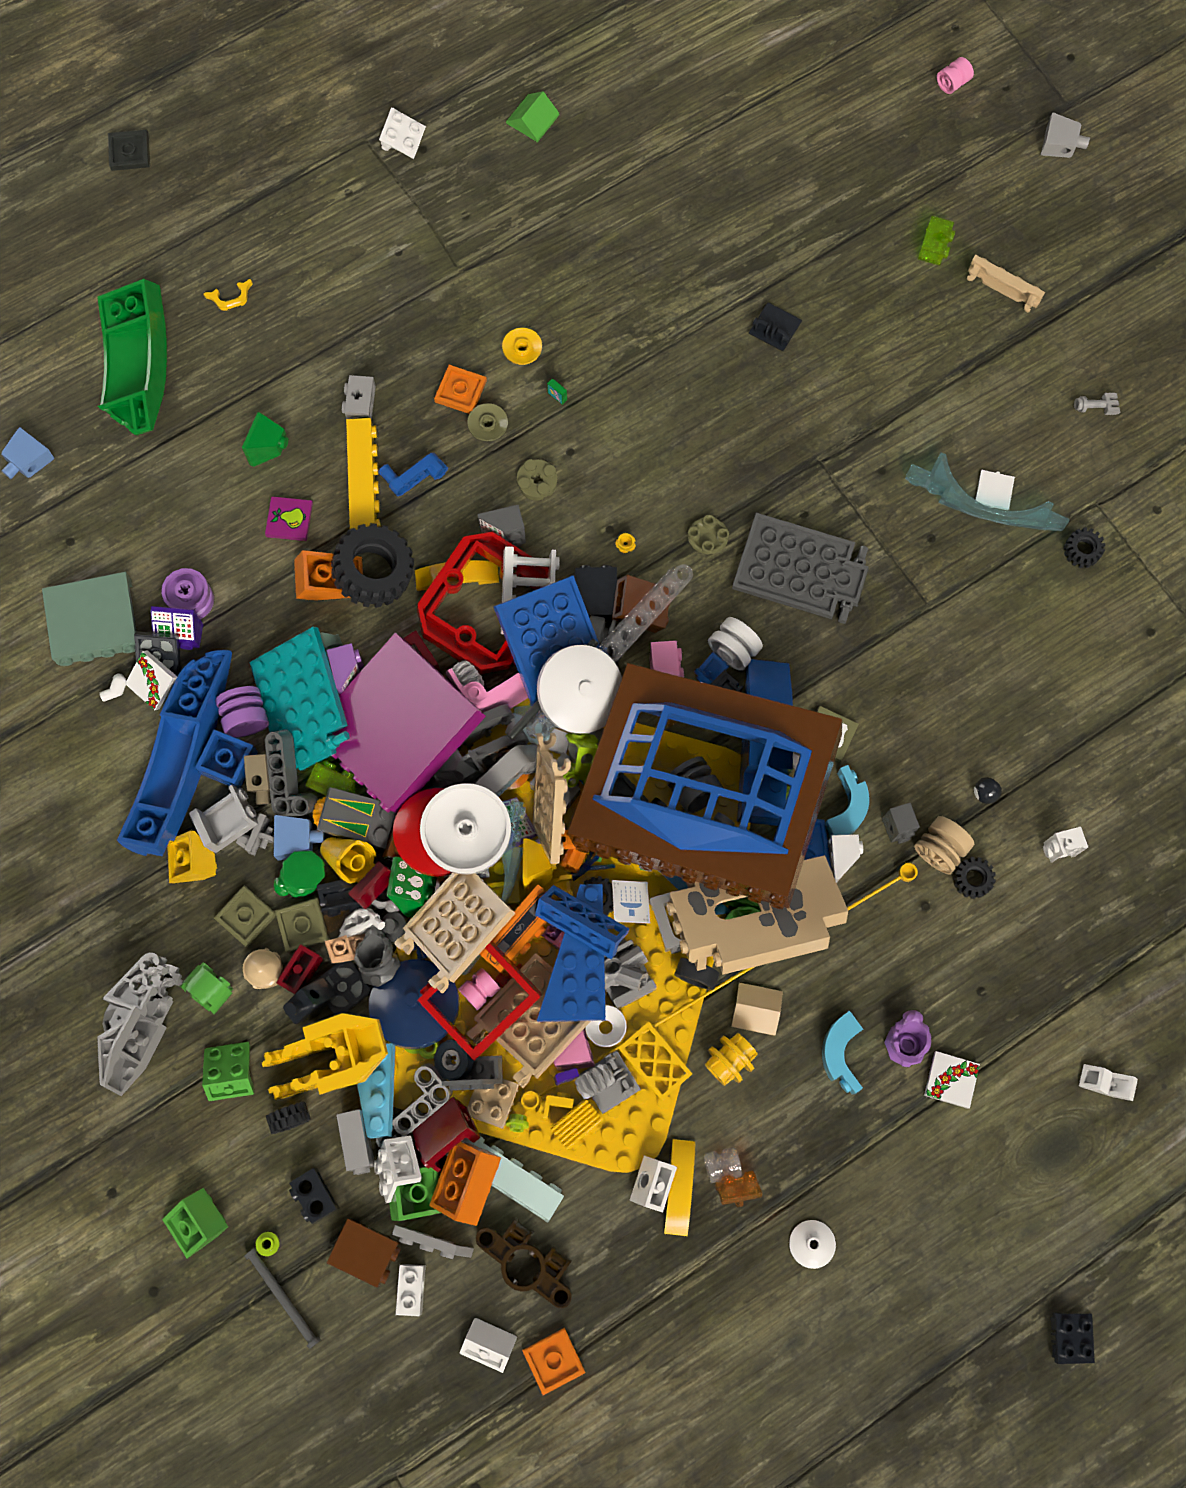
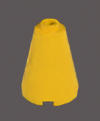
[320,838,376,884]

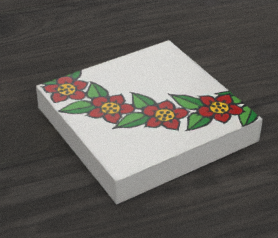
[126,650,177,710]
[924,1051,980,1109]

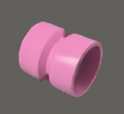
[937,57,974,94]
[458,967,501,1011]

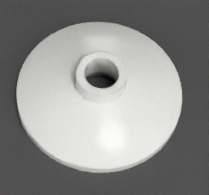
[789,1220,836,1268]

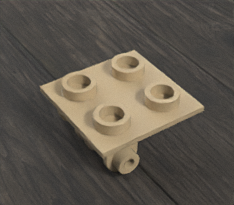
[467,1079,519,1129]

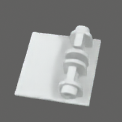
[379,107,426,159]

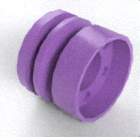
[215,686,269,738]

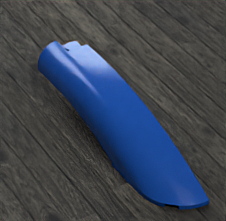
[117,650,232,857]

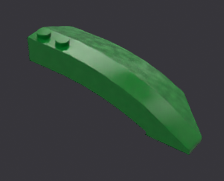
[97,279,167,435]

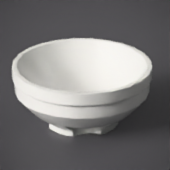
[585,1005,627,1047]

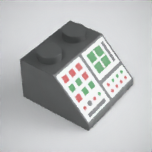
[478,505,526,548]

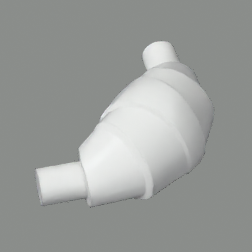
[339,908,385,938]

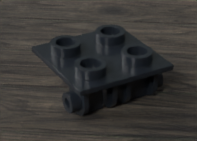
[749,303,802,351]
[1050,1312,1095,1364]

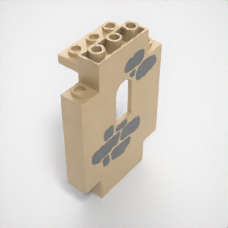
[666,855,848,975]

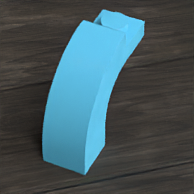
[825,765,869,837]
[822,1011,863,1095]

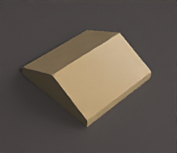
[731,983,783,1036]

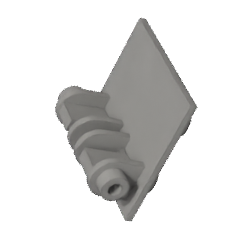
[579,1051,641,1114]

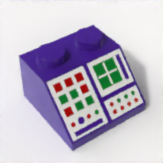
[151,606,203,650]

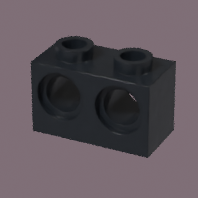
[289,1168,339,1224]

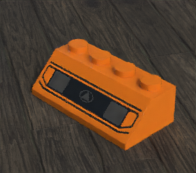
[480,885,556,973]

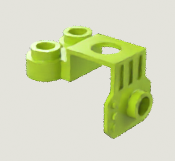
[563,733,598,788]

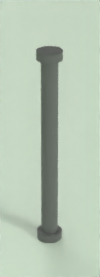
[244,1247,321,1349]

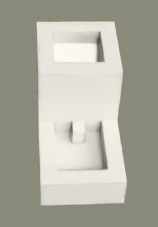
[1079,1064,1138,1101]

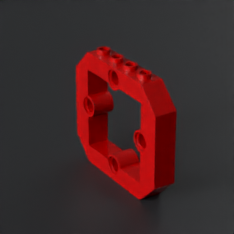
[417,532,549,674]

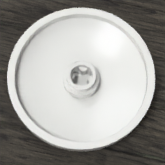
[537,645,622,733]
[420,784,511,874]

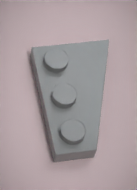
[392,1225,474,1259]

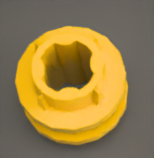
[705,1033,758,1086]

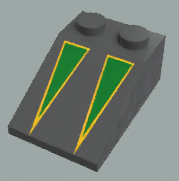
[317,788,396,850]

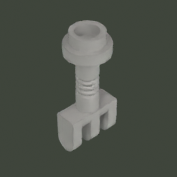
[1074,393,1120,415]

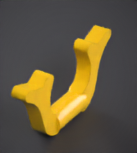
[204,279,253,311]

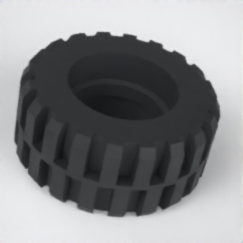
[331,523,414,608]

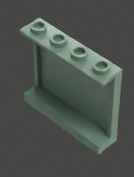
[42,572,136,666]

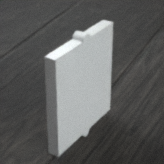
[975,470,1015,511]

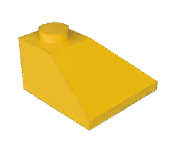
[167,831,217,883]
[523,838,557,897]

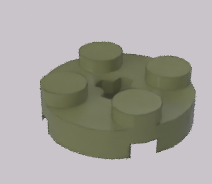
[517,459,558,501]

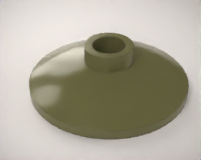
[467,403,508,441]

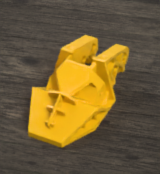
[262,1013,388,1100]

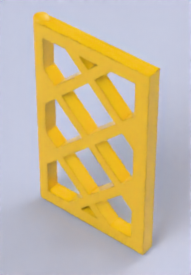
[617,1021,692,1101]

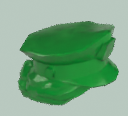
[274,851,325,897]

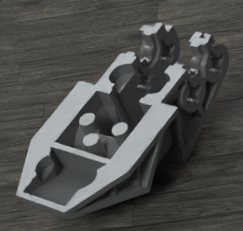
[418,704,529,793]

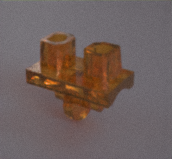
[715,1171,762,1207]

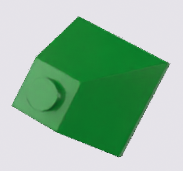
[242,412,288,467]

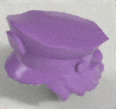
[884,1010,931,1067]

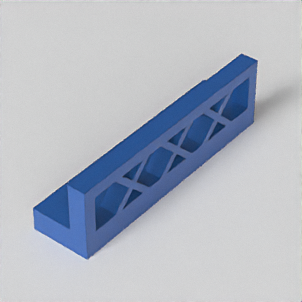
[535,885,629,959]

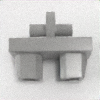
[236,813,274,856]

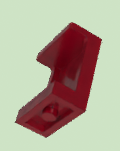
[412,1096,481,1172]

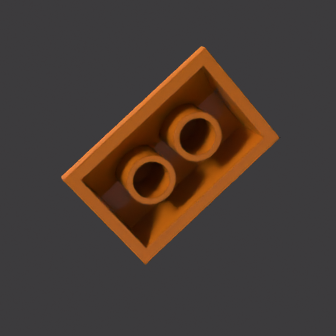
[429,1141,501,1226]

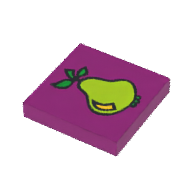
[265,497,313,541]

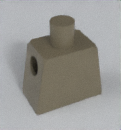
[244,754,270,805]

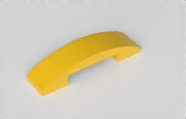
[415,560,499,591]
[664,1139,695,1236]

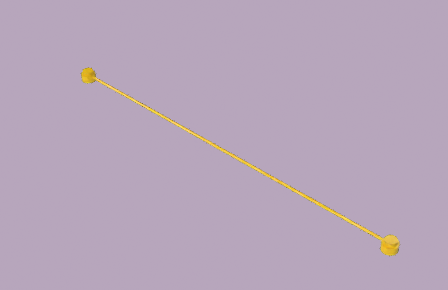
[521,863,918,1110]

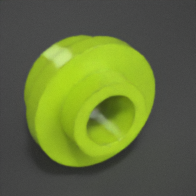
[506,1114,529,1132]
[256,1232,280,1256]

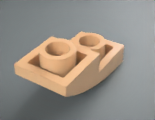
[325,933,365,963]

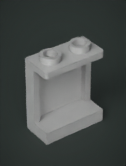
[189,784,258,853]
[604,939,657,1009]

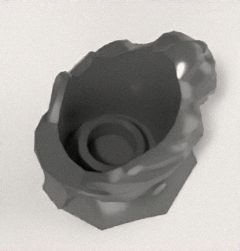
[354,926,401,987]

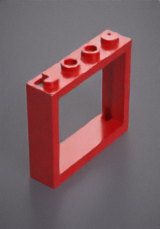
[418,940,542,1060]

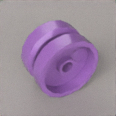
[162,568,214,619]

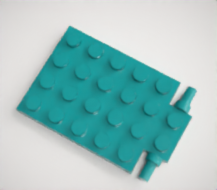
[250,627,350,771]

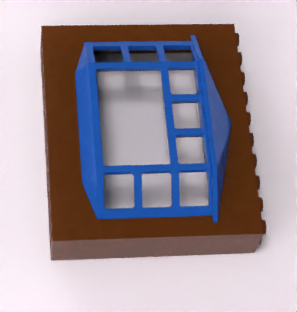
[568,663,842,909]

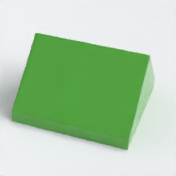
[506,91,559,142]

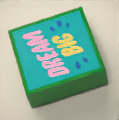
[547,379,567,405]

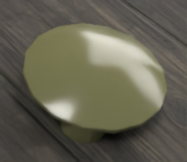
[688,515,729,554]

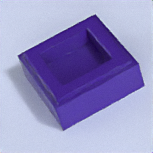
[554,1068,579,1085]

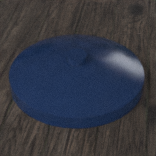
[369,959,460,1049]

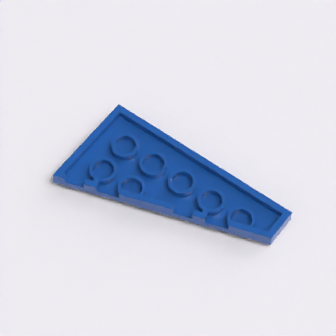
[537,884,606,1022]

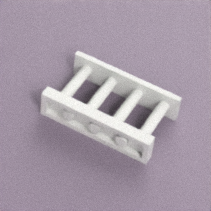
[501,547,559,634]

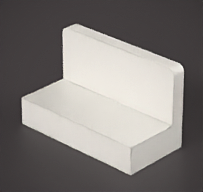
[460,1318,517,1373]

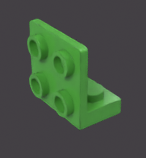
[202,1042,254,1101]

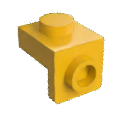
[539,1092,574,1120]

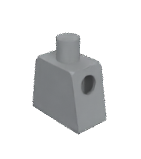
[1040,113,1090,158]

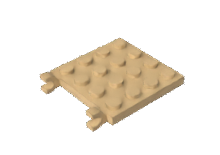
[533,733,571,864]
[394,873,515,993]
[466,953,591,1088]

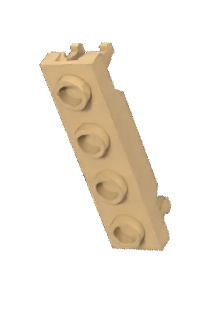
[967,255,1045,313]

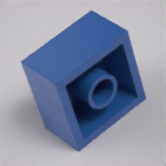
[195,730,258,789]

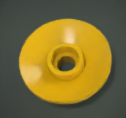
[502,328,542,365]

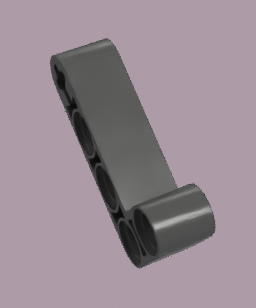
[265,729,318,816]

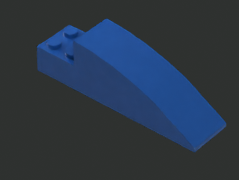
[737,659,793,826]

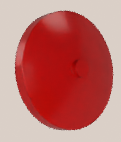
[393,788,453,876]

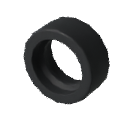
[674,958,720,990]

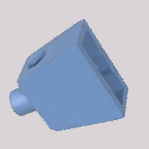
[1,427,54,479]
[274,815,325,860]

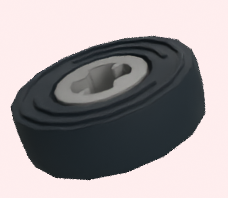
[434,1039,474,1081]

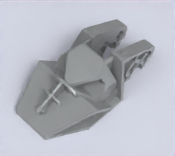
[97,953,183,1096]

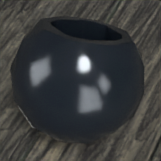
[974,777,1002,804]

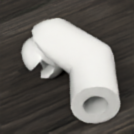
[99,674,126,702]

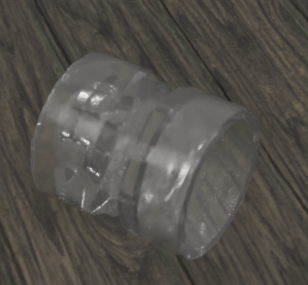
[704,1147,742,1183]

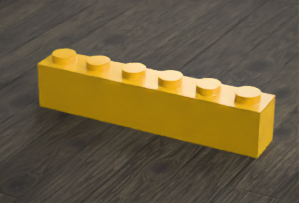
[346,418,381,530]

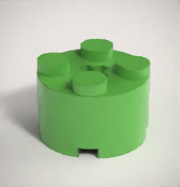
[180,962,233,1014]

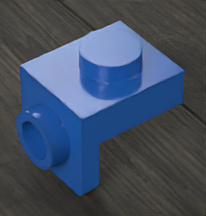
[694,652,730,684]

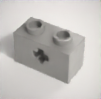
[342,375,376,420]

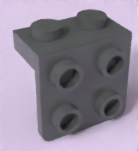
[442,1056,503,1090]

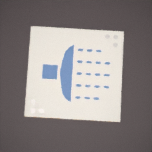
[612,880,650,924]

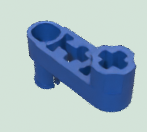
[378,453,448,496]

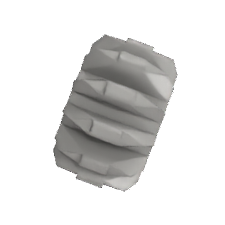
[575,1064,615,1099]

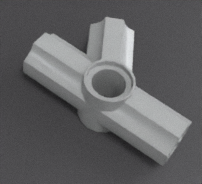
[604,945,649,992]

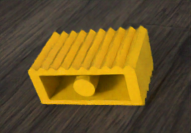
[550,1099,603,1151]

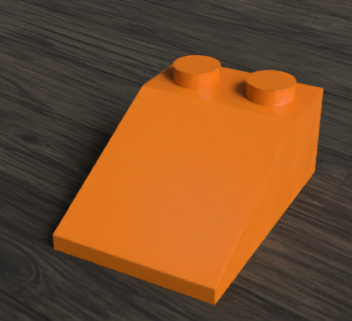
[294,550,363,600]

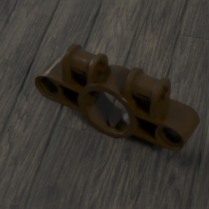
[476,1218,572,1308]

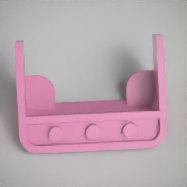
[446,668,528,713]

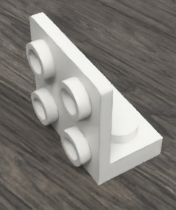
[374,1136,422,1203]

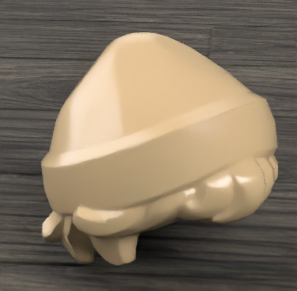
[243,948,283,989]

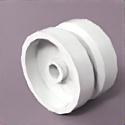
[708,617,763,670]

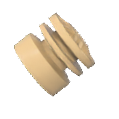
[914,816,975,874]

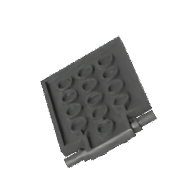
[732,513,869,624]

